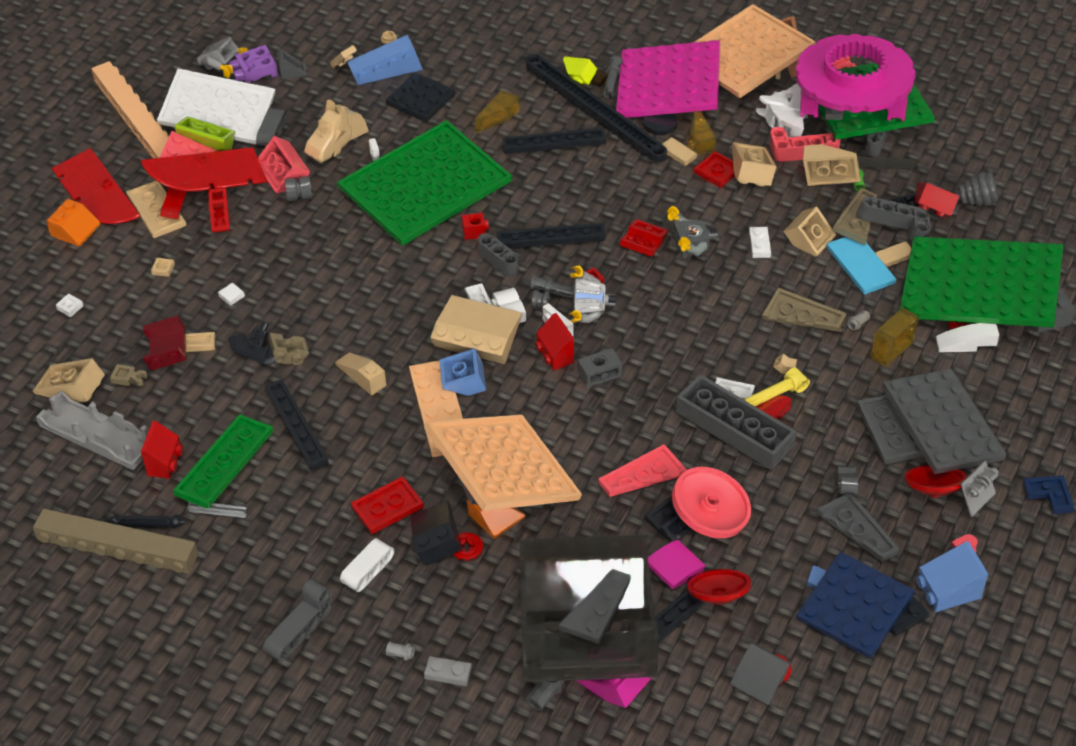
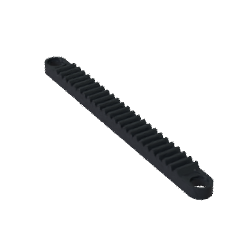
[526,54,667,162]

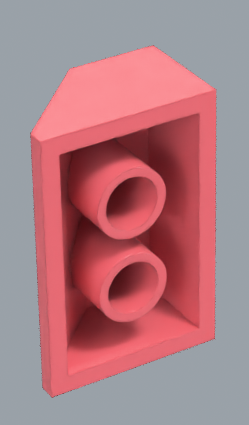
[258,136,310,194]

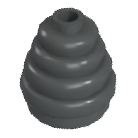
[956,172,999,206]

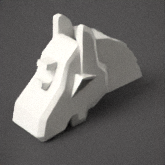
[756,83,808,138]

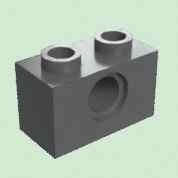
[578,348,622,388]

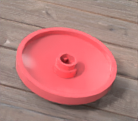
[672,467,751,538]

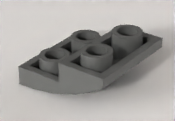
[730,642,790,705]

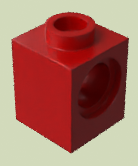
[461,212,489,240]

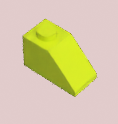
[563,56,597,85]

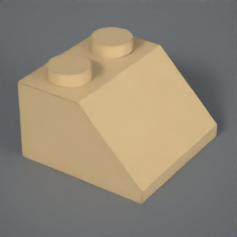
[783,206,836,256]

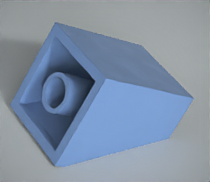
[916,541,988,612]

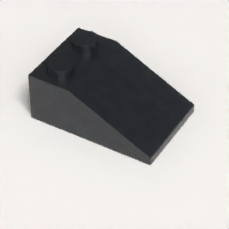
[411,500,463,566]

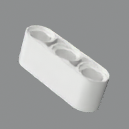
[340,538,394,592]

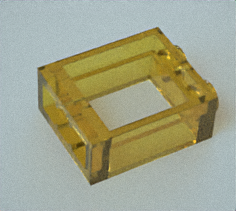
[871,308,918,367]

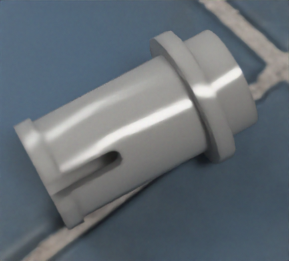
[847,310,870,330]
[386,642,415,661]

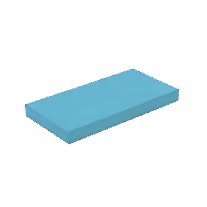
[826,237,896,295]

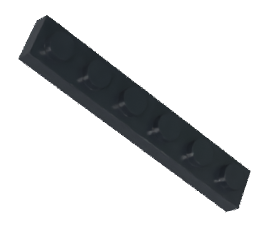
[502,127,606,154]
[496,223,606,248]
[265,379,329,471]

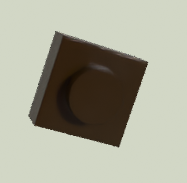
[590,68,608,87]

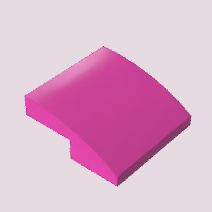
[644,540,706,589]

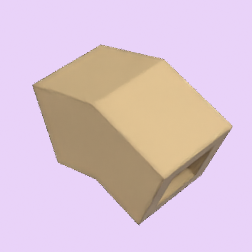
[773,354,797,374]

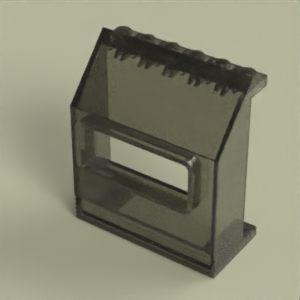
[520,535,658,682]

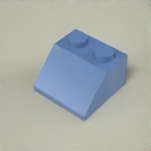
[439,349,486,396]

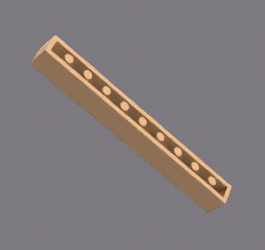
[91,61,169,159]

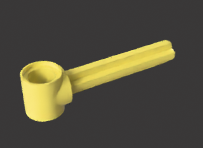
[744,367,810,406]

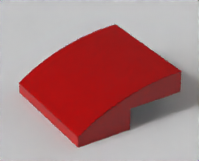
[620,219,669,257]

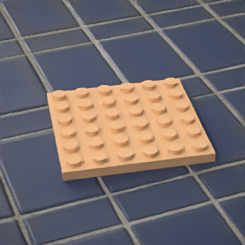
[695,4,816,98]
[424,415,582,511]

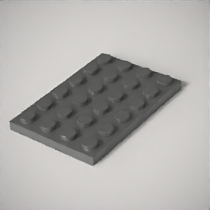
[882,369,1007,474]

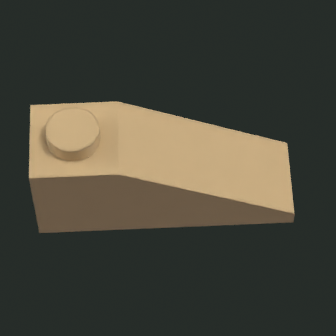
[335,352,386,396]

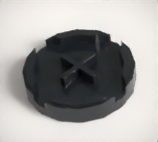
[643,113,677,135]

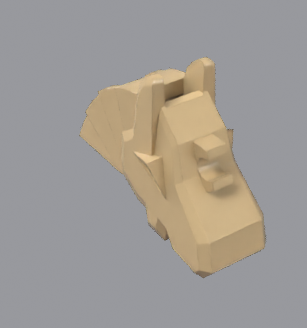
[304,99,369,163]

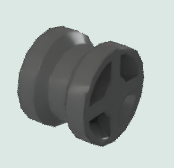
[532,290,550,309]

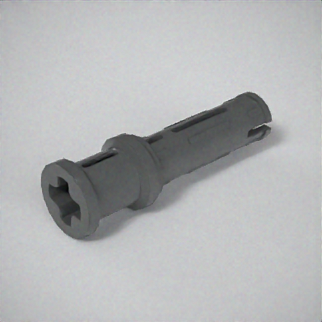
[603,56,623,99]
[530,274,574,299]

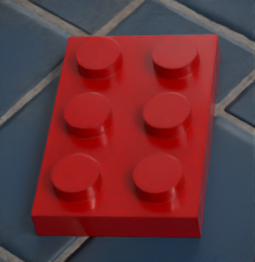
[350,476,424,535]

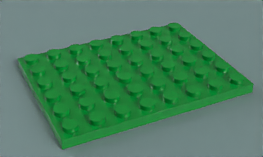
[337,120,512,246]
[899,237,1063,328]

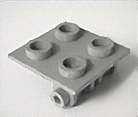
[961,461,999,517]

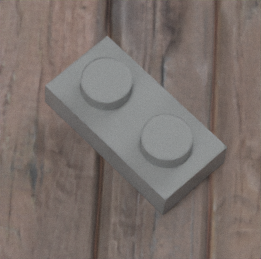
[424,656,472,686]

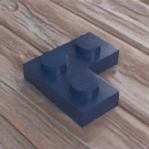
[1022,475,1074,514]

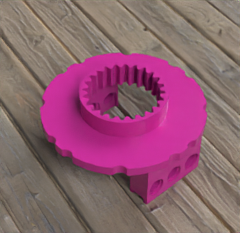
[796,34,915,121]

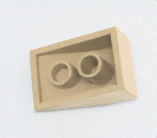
[732,142,776,187]
[803,144,861,186]
[33,358,105,403]

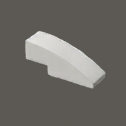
[936,323,999,352]

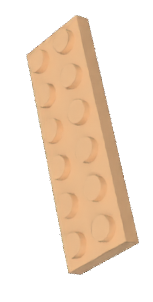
[409,361,463,458]

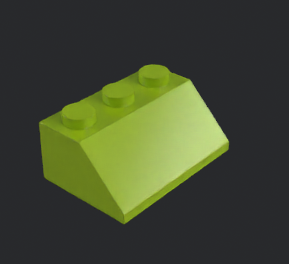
[175,116,236,151]

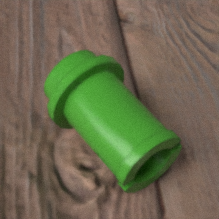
[853,169,865,191]

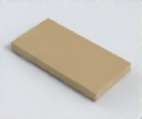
[126,181,186,239]

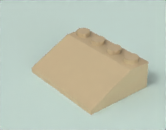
[430,295,522,364]

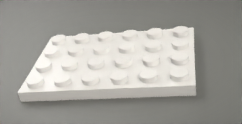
[157,69,275,145]

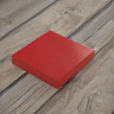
[693,151,735,188]

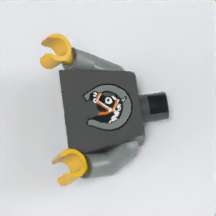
[667,206,718,258]

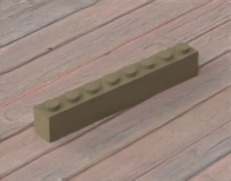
[33,509,198,574]

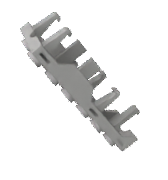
[36,391,149,470]

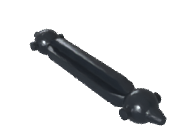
[104,514,186,528]

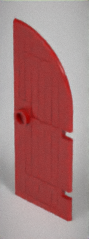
[141,147,267,192]
[52,148,141,224]

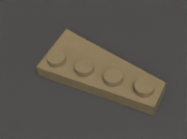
[832,188,877,245]
[762,288,847,332]

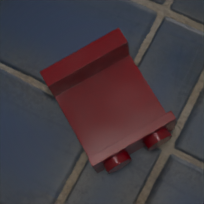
[143,315,186,371]

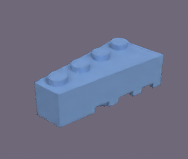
[347,35,423,85]

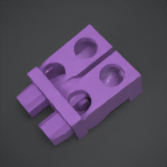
[228,45,278,84]

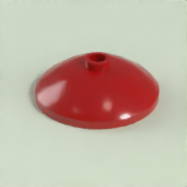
[905,465,967,497]
[687,569,751,605]

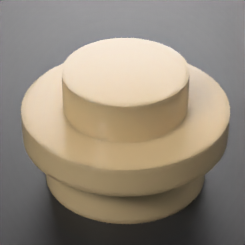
[381,31,397,45]

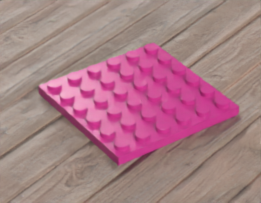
[616,40,720,118]

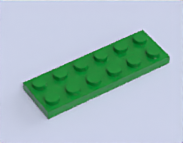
[173,414,273,509]

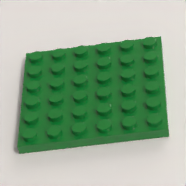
[818,63,935,140]

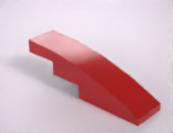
[208,185,230,233]

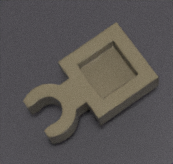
[110,364,147,386]

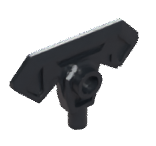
[229,321,275,365]

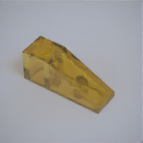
[475,90,520,133]
[688,111,716,155]

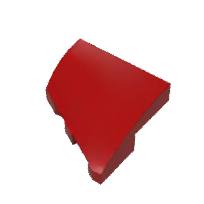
[755,395,792,420]

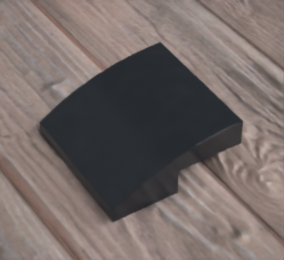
[644,496,692,542]

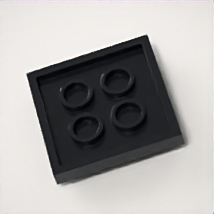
[385,72,456,123]

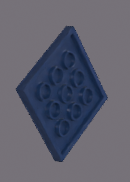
[796,551,915,659]

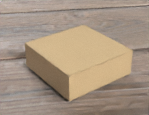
[151,258,175,277]

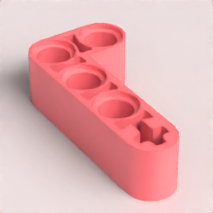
[769,127,841,162]

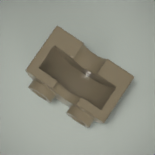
[269,333,309,365]

